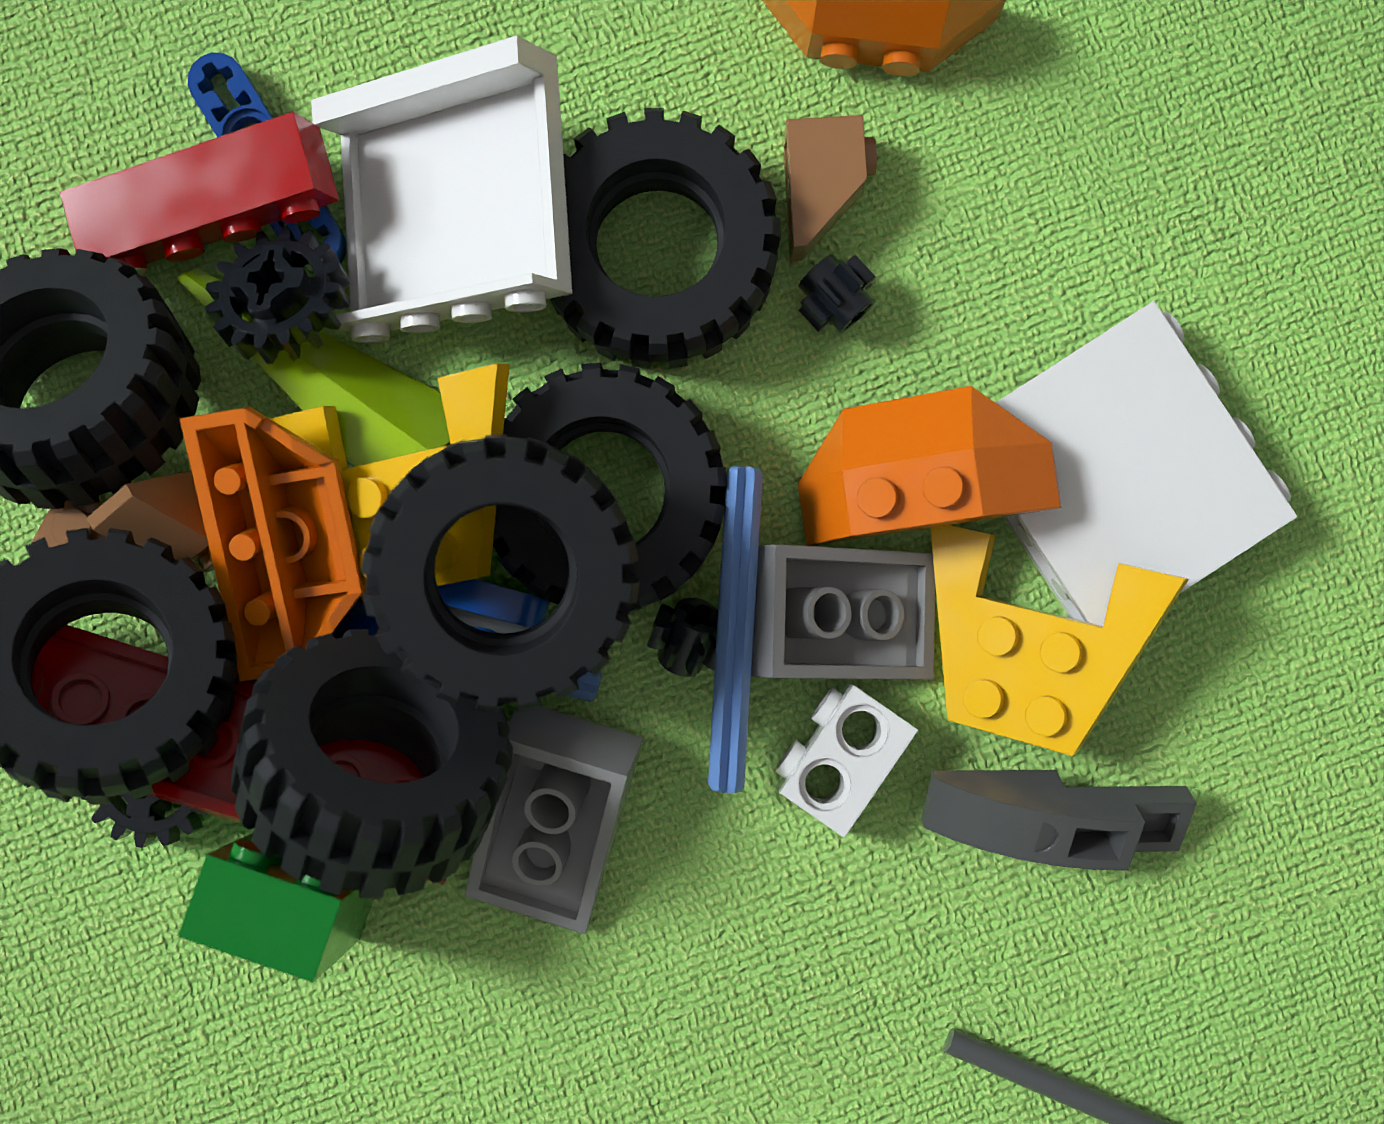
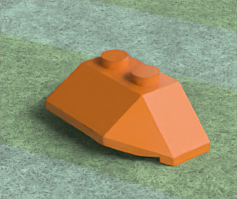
[761,0,1006,77]
[798,386,1062,546]
[180,407,366,682]

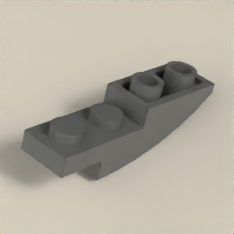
[921,770,1197,871]

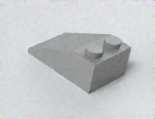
[751,544,935,680]
[465,706,643,934]

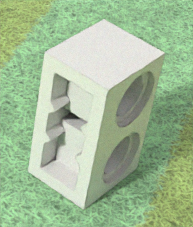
[775,683,918,838]

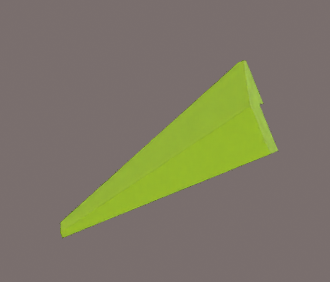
[178,268,451,466]

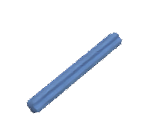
[708,466,763,793]

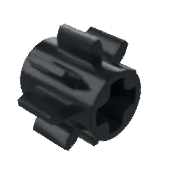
[798,254,876,333]
[647,598,718,677]

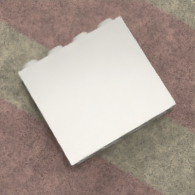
[311,36,572,343]
[996,301,1297,626]

